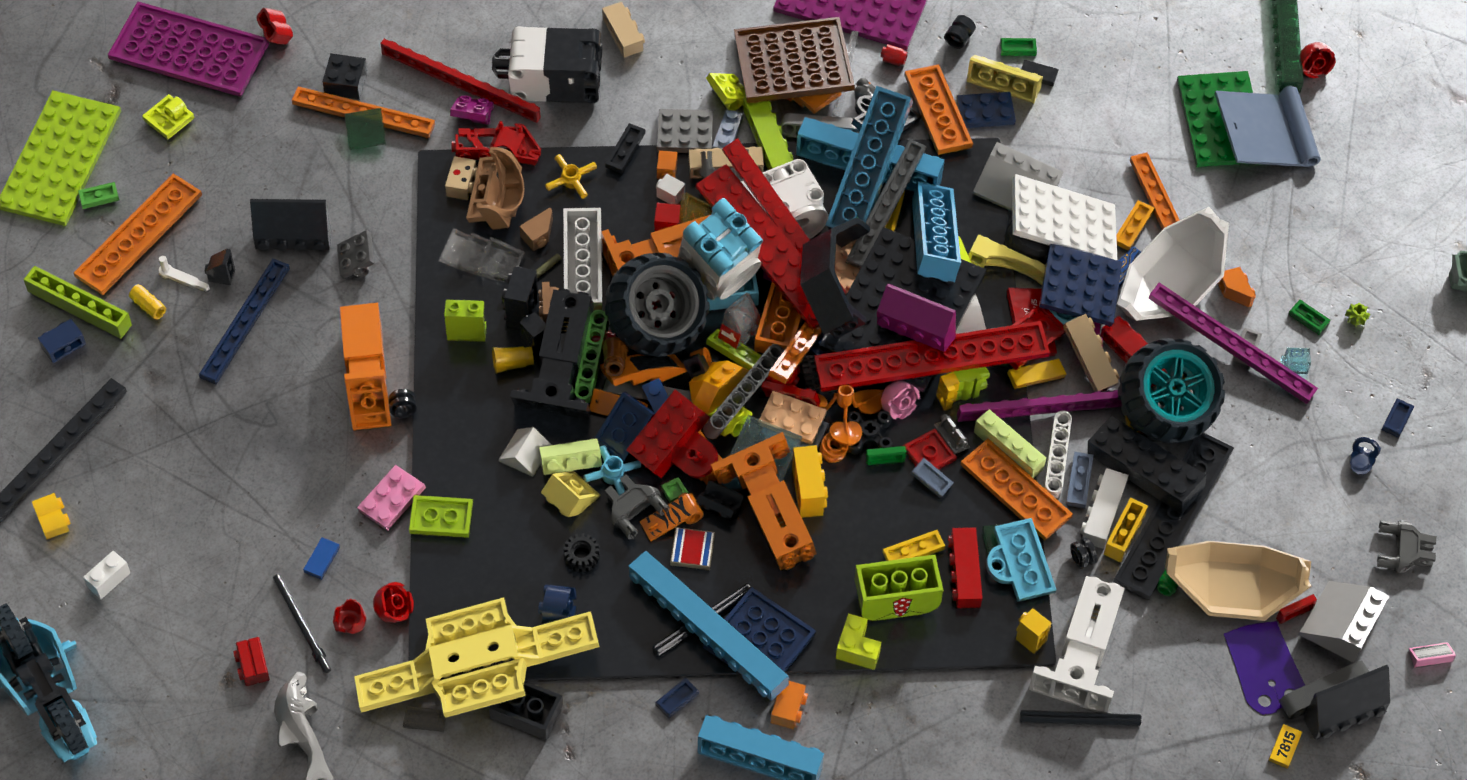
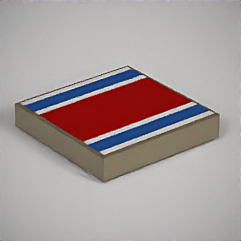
[670,527,715,570]

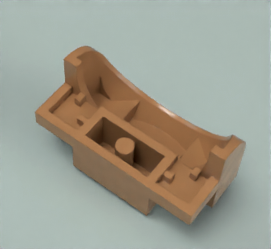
[466,147,524,229]

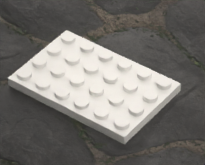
[1012,174,1117,260]

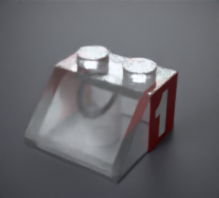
[718,292,761,349]

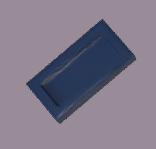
[1381,398,1414,438]
[655,677,699,719]

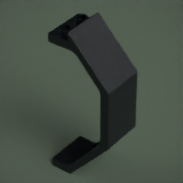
[800,217,870,339]

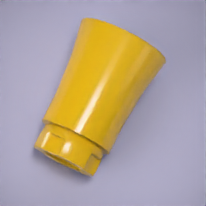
[492,346,534,374]

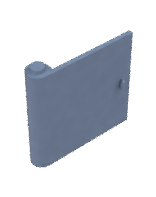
[1214,86,1321,167]

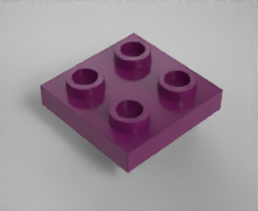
[450,96,494,125]

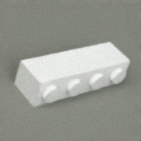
[1080,468,1128,549]

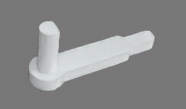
[159,256,209,292]

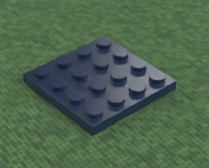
[1039,244,1122,327]
[703,587,816,674]

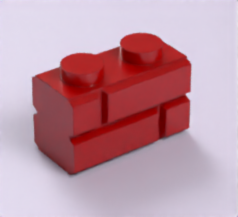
[233,637,270,686]

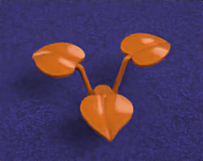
[818,385,884,446]

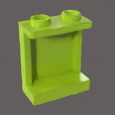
[444,300,487,342]

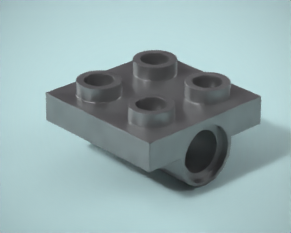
[337,230,375,279]

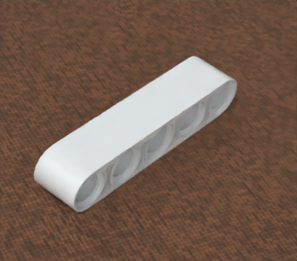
[1044,411,1072,500]

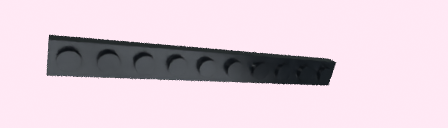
[0,378,127,523]

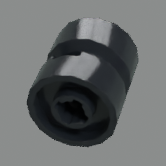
[944,15,976,49]

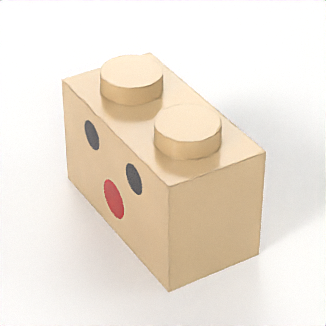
[445,156,477,200]

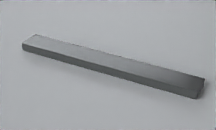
[846,139,926,269]

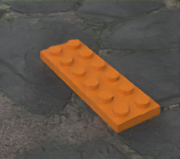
[904,64,973,155]
[960,439,1073,541]

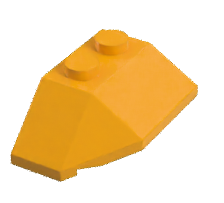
[689,360,750,415]

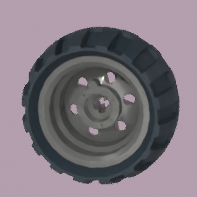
[605,253,710,357]

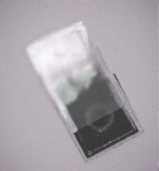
[439,228,525,283]

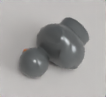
[854,78,875,100]

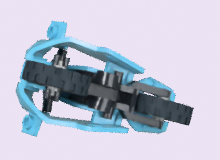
[0,603,97,762]

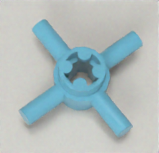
[584,445,641,495]

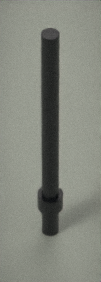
[273,574,331,673]

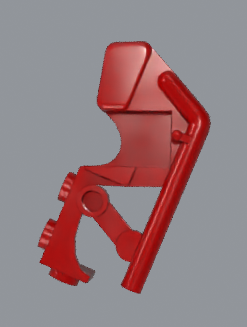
[451,121,541,165]

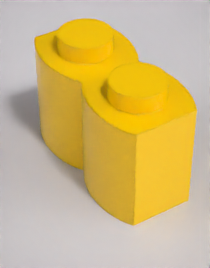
[32,493,71,540]

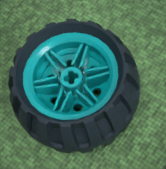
[1118,338,1225,443]

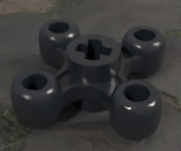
[847,411,893,455]

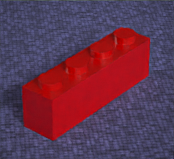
[1100,315,1167,388]
[948,528,982,608]

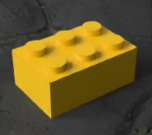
[792,445,828,518]

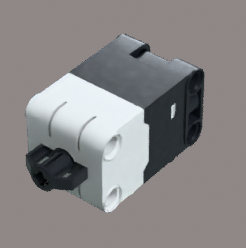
[492,26,602,103]

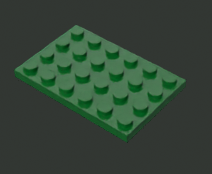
[1177,71,1253,167]

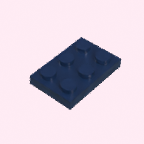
[957,92,1016,128]
[594,392,655,462]

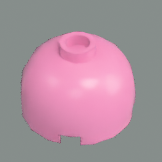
[881,380,920,419]

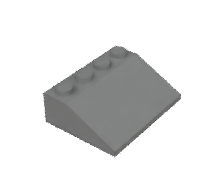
[972,142,1064,211]
[1299,581,1389,663]

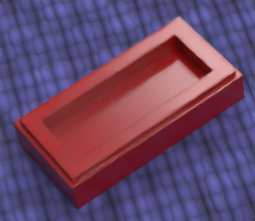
[1276,594,1317,624]

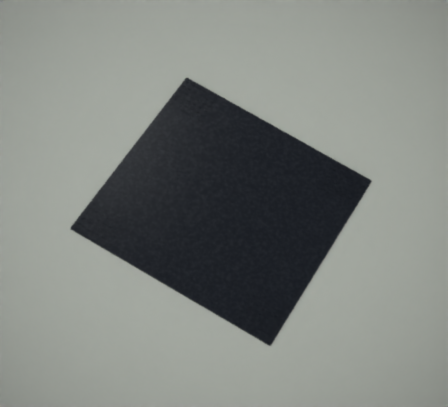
[408,138,1056,681]

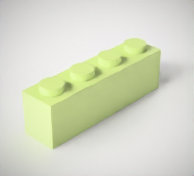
[974,409,1046,479]

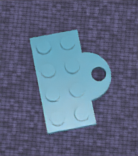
[986,518,1056,602]

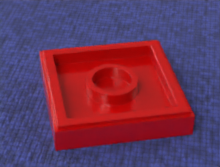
[903,428,957,470]

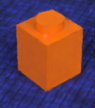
[657,150,677,179]

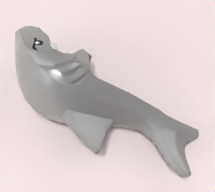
[274,671,334,780]

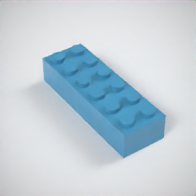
[697,715,824,780]

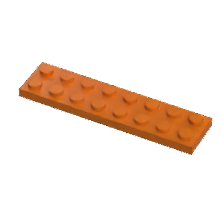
[74,173,202,295]

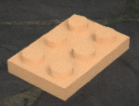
[758,391,827,445]

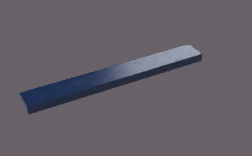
[199,258,290,385]

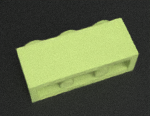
[539,439,602,475]

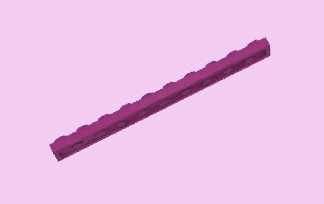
[1148,282,1318,404]
[957,390,1122,422]

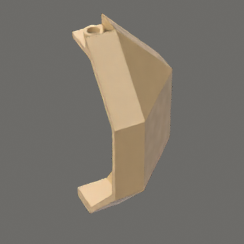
[1165,541,1312,621]

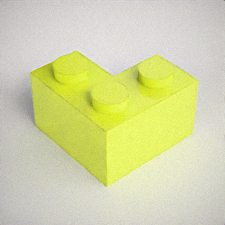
[836,613,882,670]

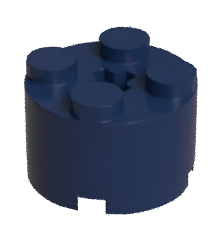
[538,585,577,624]

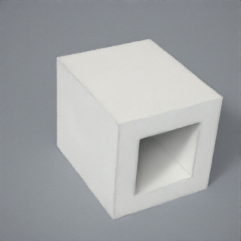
[656,174,685,204]

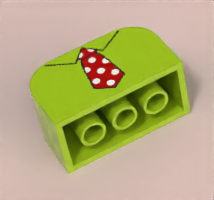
[854,555,943,620]

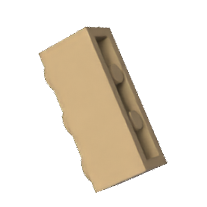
[602,1,645,58]

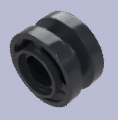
[388,389,417,418]
[1070,537,1098,569]

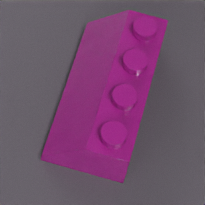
[877,284,956,352]

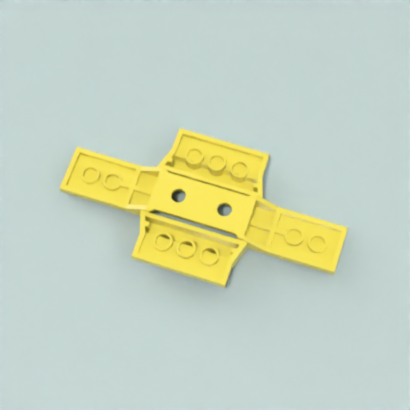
[354,597,600,718]

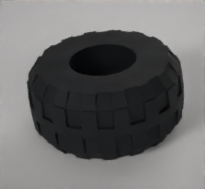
[1005,220,1049,264]

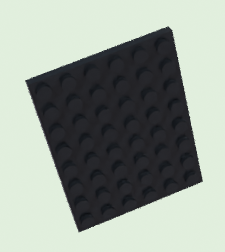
[819,227,986,393]

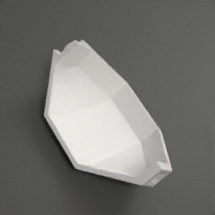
[1117,207,1229,321]

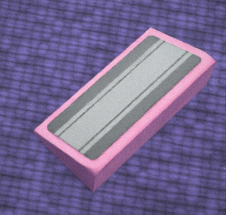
[1409,642,1456,667]

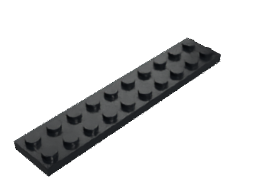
[1113,432,1234,600]

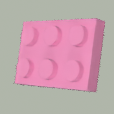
[357,465,426,531]

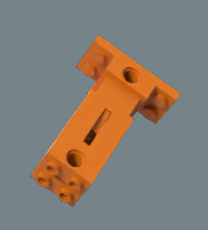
[601,215,710,277]
[340,302,392,430]
[711,432,817,570]

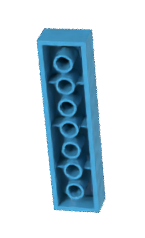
[825,86,913,229]
[796,117,944,192]
[912,181,961,282]

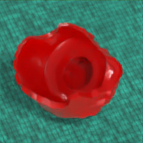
[333,599,367,634]

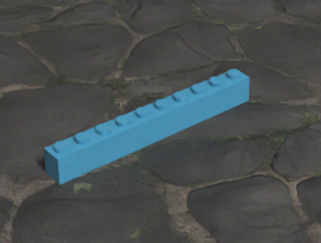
[629,551,789,701]

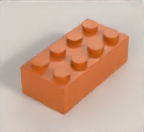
[754,281,803,353]

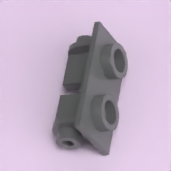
[933,414,970,454]

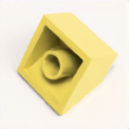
[541,471,600,517]

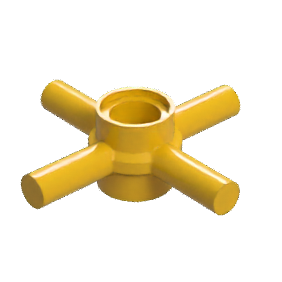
[545,154,597,199]

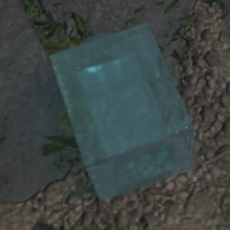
[1281,347,1311,374]

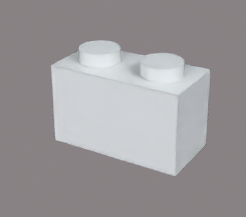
[83,551,130,599]

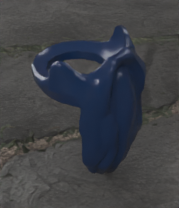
[1350,437,1381,475]

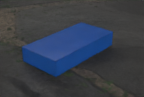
[303,537,340,580]

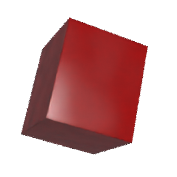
[654,203,681,232]

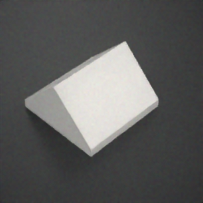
[499,427,551,477]

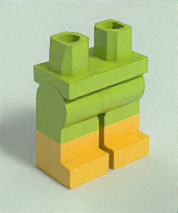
[936,367,990,410]

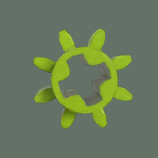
[1345,303,1370,327]

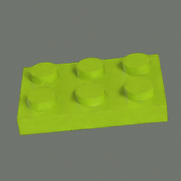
[409,495,473,538]

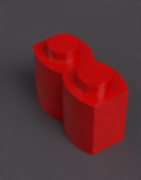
[256,8,293,45]

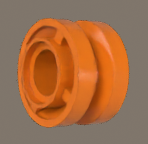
[819,432,849,463]

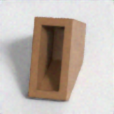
[520,208,553,251]

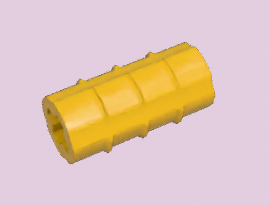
[129,284,166,320]

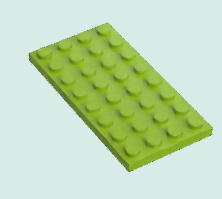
[0,90,121,226]

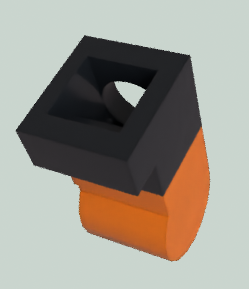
[683,347,712,378]

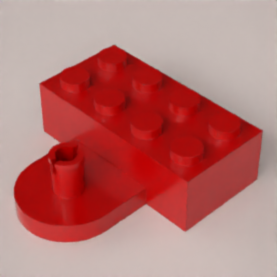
[626,389,718,478]

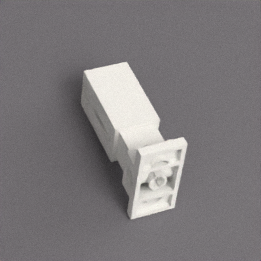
[1029,576,1125,713]

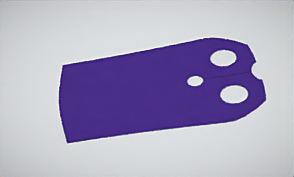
[1224,621,1305,715]

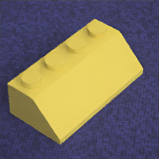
[967,55,1043,103]

